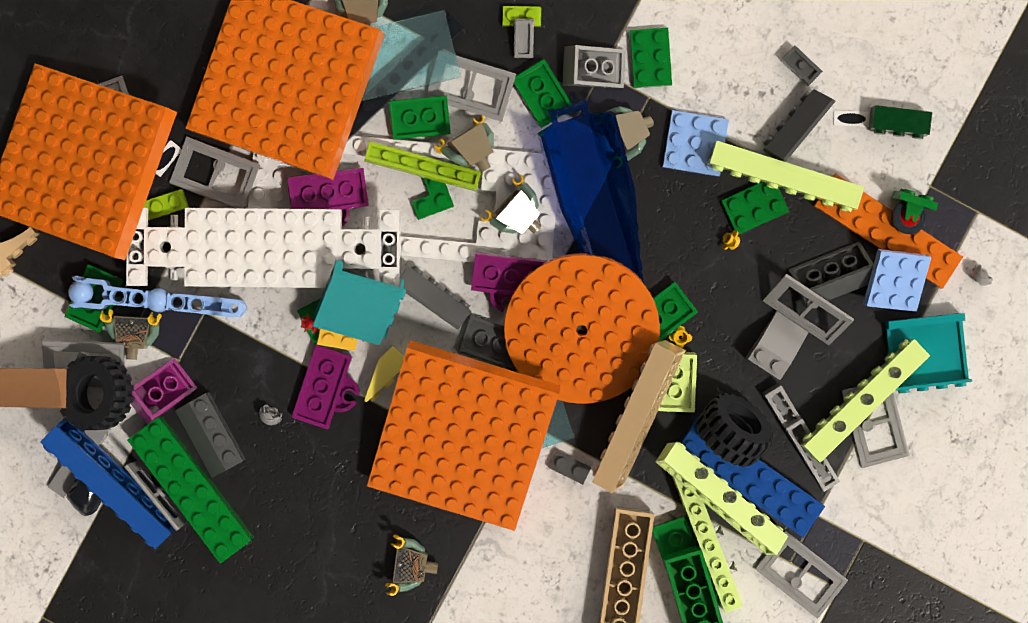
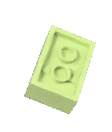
[658,352,697,412]

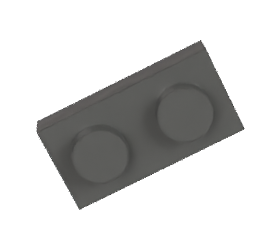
[781,45,823,86]
[548,451,591,485]

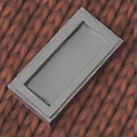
[514,18,534,58]

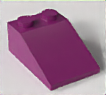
[130,358,197,425]

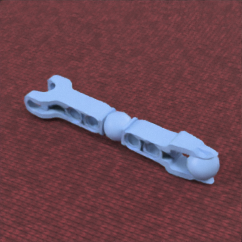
[68,276,247,317]

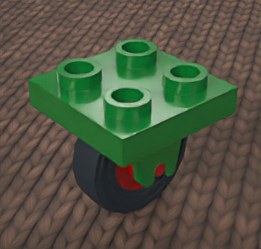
[891,188,939,234]

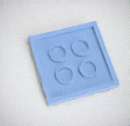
[662,110,729,177]
[863,249,931,311]

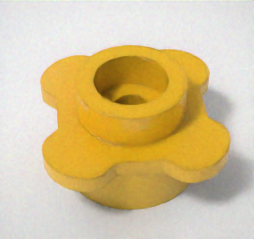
[722,230,740,250]
[669,326,692,348]

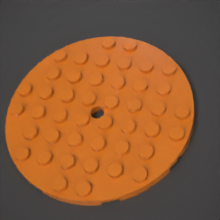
[504,253,660,404]

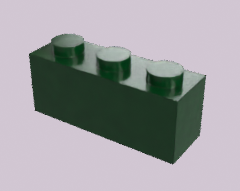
[869,105,932,139]

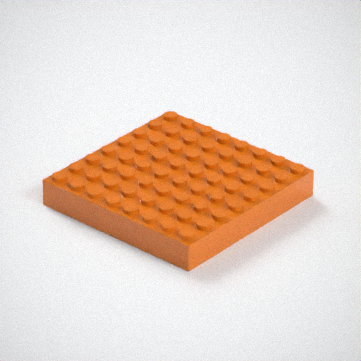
[186,0,385,180]
[0,64,177,260]
[367,340,560,531]

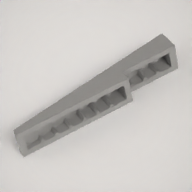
[762,383,840,492]
[48,428,111,498]

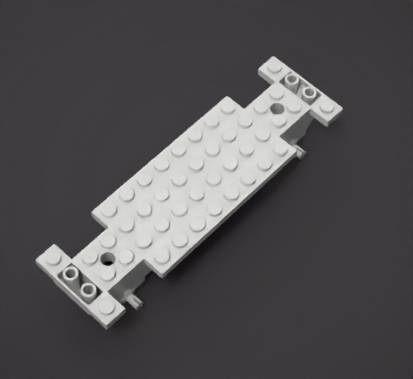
[126,208,400,288]

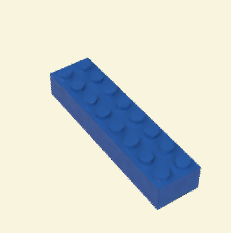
[40,417,175,549]
[679,417,825,538]

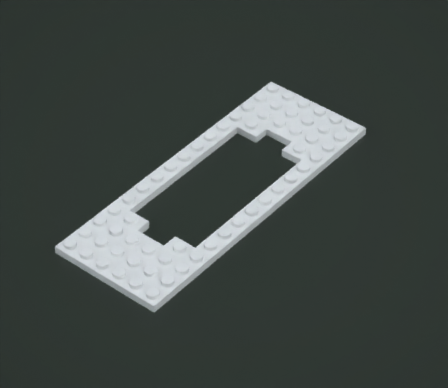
[248,136,561,263]

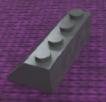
[763,89,836,162]
[788,242,874,308]
[399,266,471,330]
[175,392,246,478]

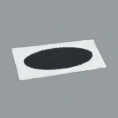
[834,110,869,127]
[156,140,182,177]

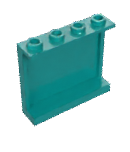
[312,260,406,345]
[884,313,972,394]

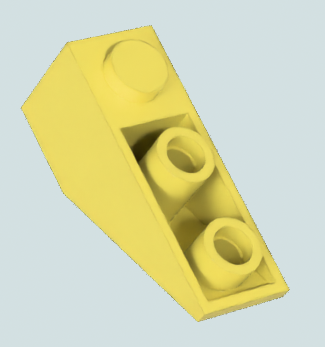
[365,346,404,402]

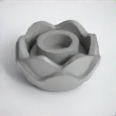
[972,264,993,286]
[259,404,282,426]

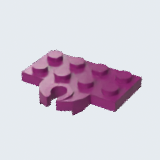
[286,168,369,227]
[471,252,548,312]
[291,344,360,429]

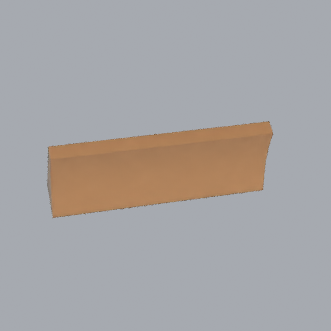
[0,368,67,408]

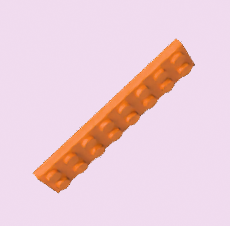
[814,174,963,289]

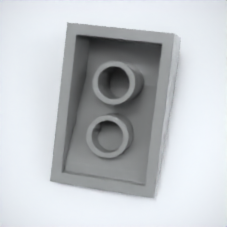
[563,45,625,88]
[745,311,809,380]

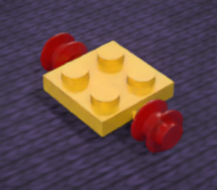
[301,313,364,351]

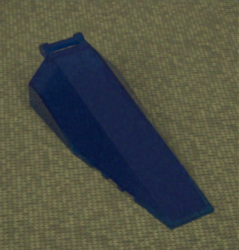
[537,99,644,284]

